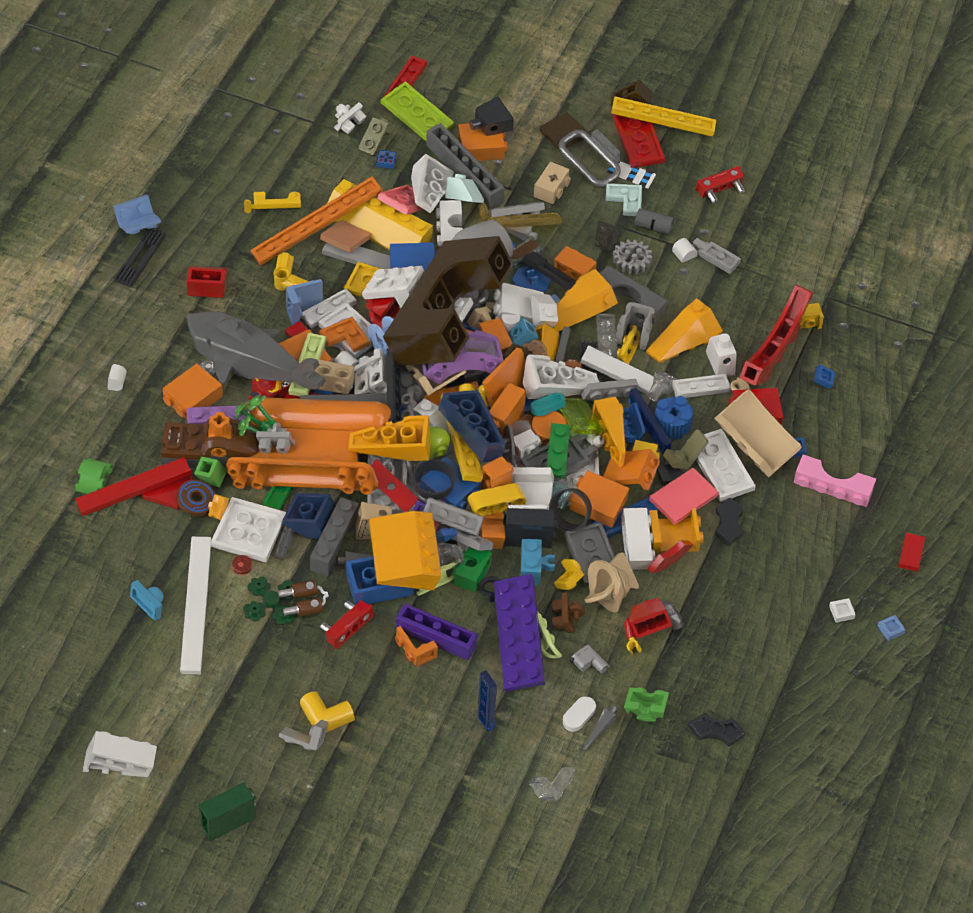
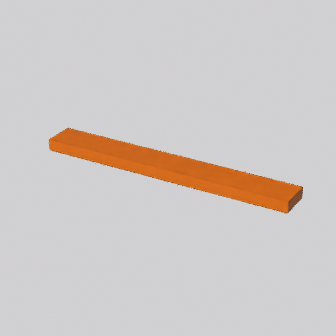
[250,176,383,266]

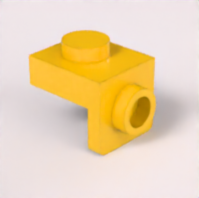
[554,559,584,590]

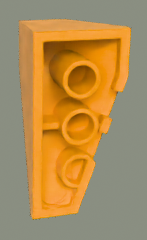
[553,269,618,332]

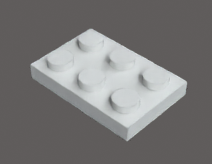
[319,303,373,358]

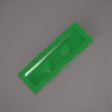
[546,423,570,479]

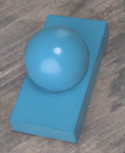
[130,580,163,621]

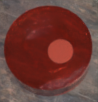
[232,555,252,575]

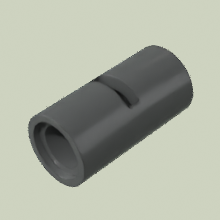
[635,208,674,235]

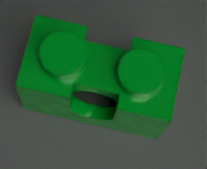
[452,547,492,593]

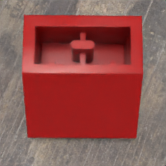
[187,265,229,298]

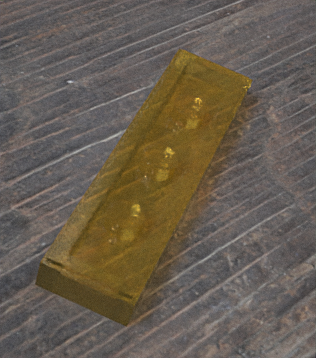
[488,212,562,228]

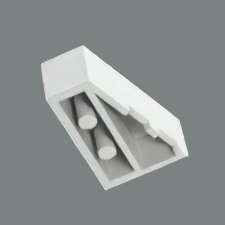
[83,731,157,777]

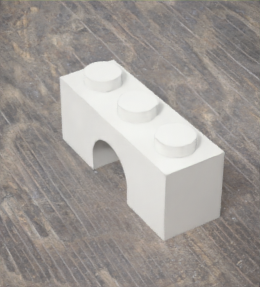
[436,200,463,246]

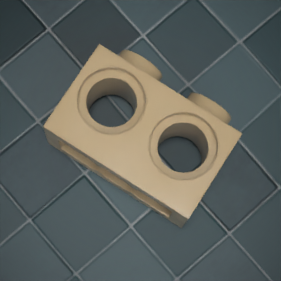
[315,360,355,394]

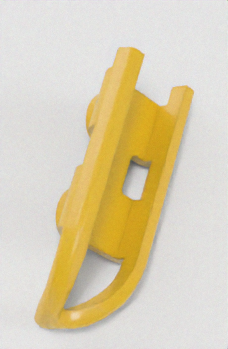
[617,325,641,365]

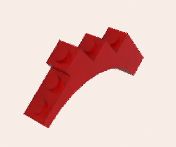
[739,285,814,386]

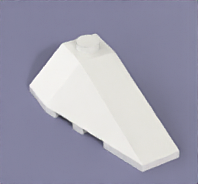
[411,154,454,213]
[523,355,599,399]

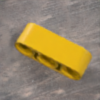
[467,483,527,516]

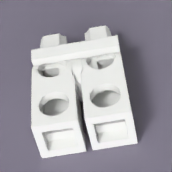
[354,348,387,394]

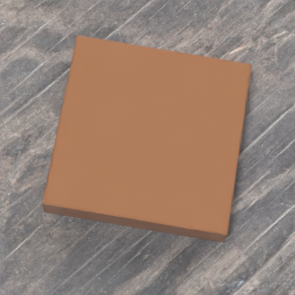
[320,220,371,253]

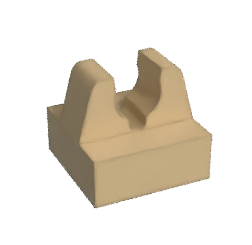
[467,307,492,329]

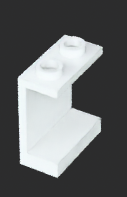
[508,467,554,510]

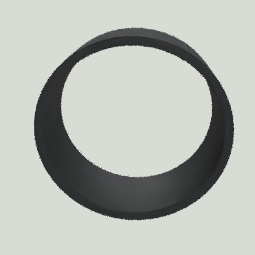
[413,459,456,500]
[549,488,592,531]

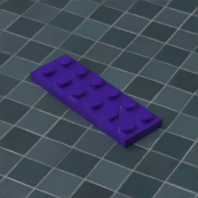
[494,574,545,692]

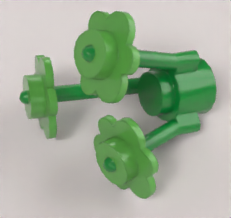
[235,395,276,436]

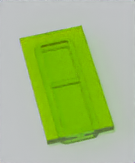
[560,398,603,434]

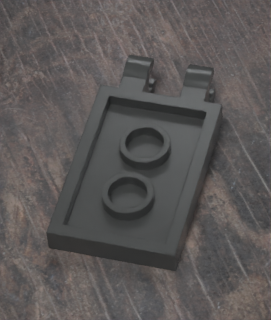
[521,431,598,483]

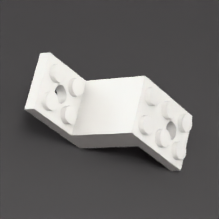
[362,266,473,322]

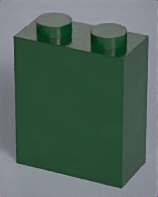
[199,782,257,841]

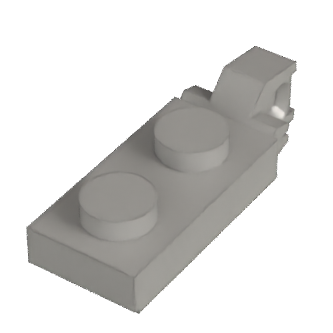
[693,238,741,274]

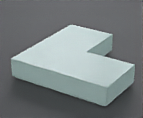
[606,183,642,216]

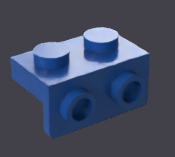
[623,403,645,443]

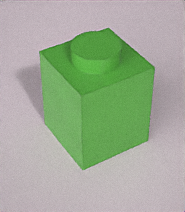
[194,457,227,487]

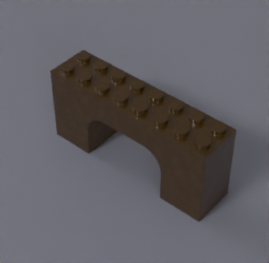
[383,236,514,366]

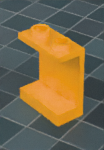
[649,508,703,554]

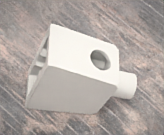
[706,334,736,377]

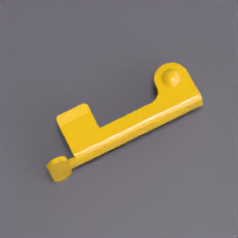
[244,192,301,213]

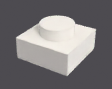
[829,598,856,623]

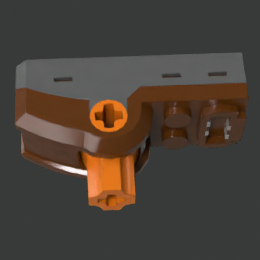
[161,412,260,470]

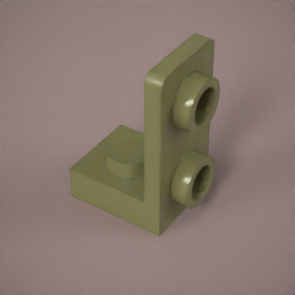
[663,429,709,470]

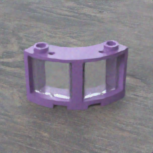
[422,330,504,385]

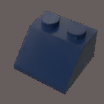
[282,493,336,539]

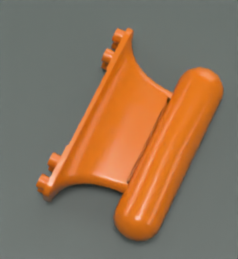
[226,398,391,495]

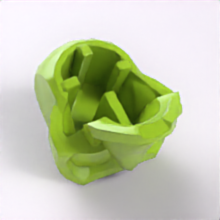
[422,426,450,462]

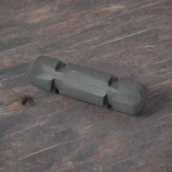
[275,525,295,559]

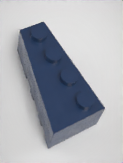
[438,390,506,462]

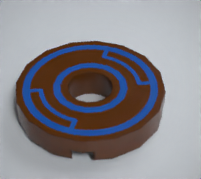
[176,480,215,517]

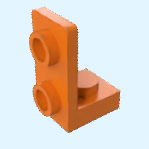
[395,626,438,667]

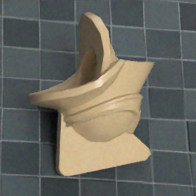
[584,552,639,613]

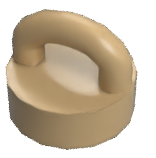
[730,377,750,391]

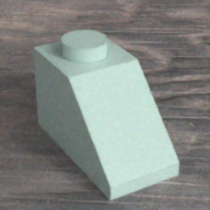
[445,174,484,203]

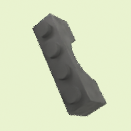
[600,266,667,325]
[310,497,359,577]

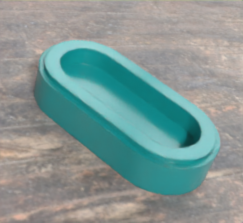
[531,393,565,416]

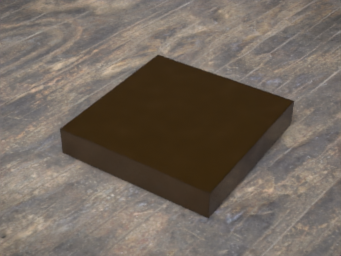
[539,112,589,151]

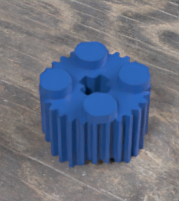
[654,396,693,441]

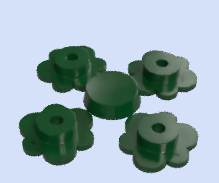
[243,577,296,625]

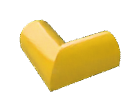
[300,691,355,732]

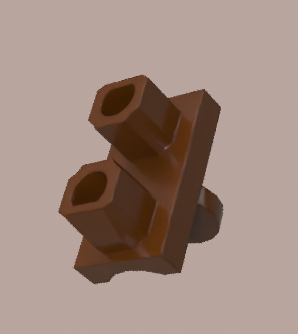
[552,592,585,633]

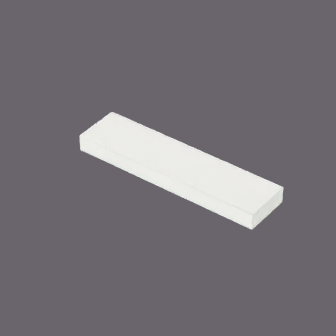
[580,346,655,395]

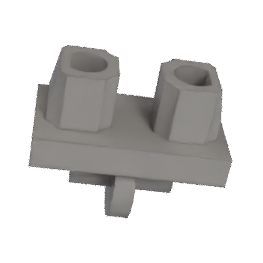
[256,423,295,454]

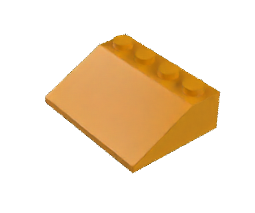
[369,511,442,590]

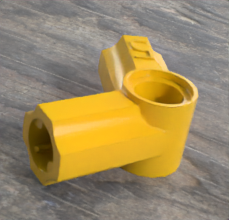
[274,252,309,291]

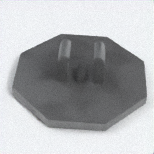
[503,424,515,465]

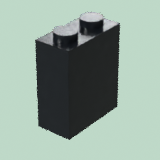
[505,508,557,549]

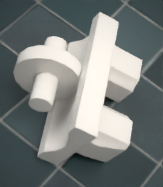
[334,102,366,134]

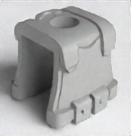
[616,302,655,350]

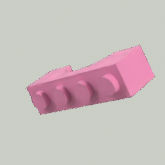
[794,455,876,507]

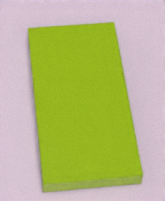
[380,81,455,141]

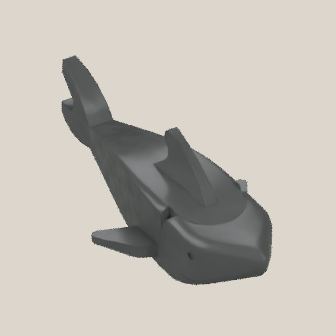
[186,311,326,389]

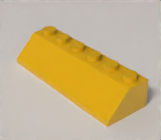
[328,179,433,250]

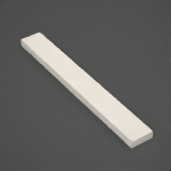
[180,537,212,675]

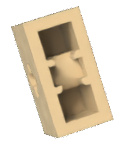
[534,162,571,204]

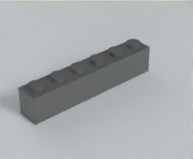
[426,123,504,209]

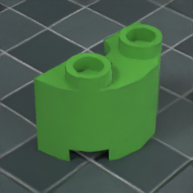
[75,458,113,494]
[624,687,669,722]

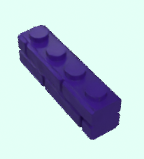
[396,603,478,660]

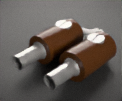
[278,580,329,617]

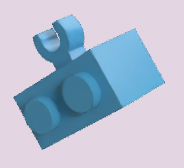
[520,539,555,586]

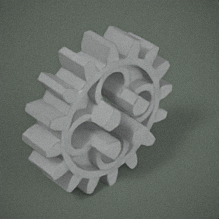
[613,239,652,274]

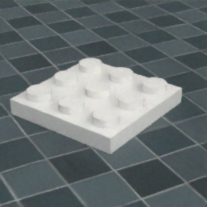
[211,497,286,562]

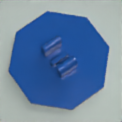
[512,266,551,292]

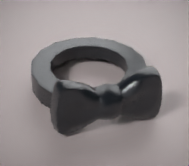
[479,576,501,603]

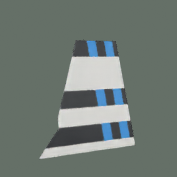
[607,161,656,188]

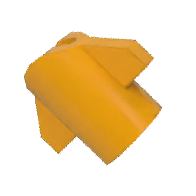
[208,494,229,520]

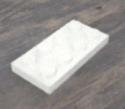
[687,429,755,502]

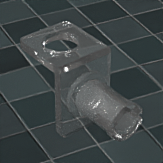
[647,371,678,401]

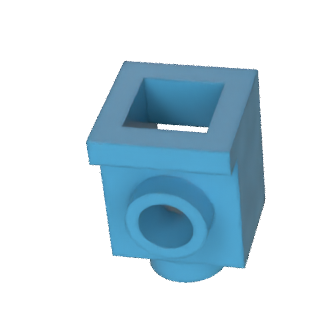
[508,317,539,346]

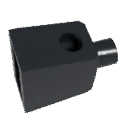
[469,96,514,136]

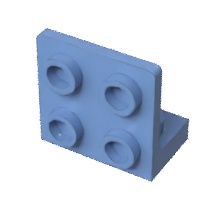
[113,195,161,234]
[286,279,323,325]

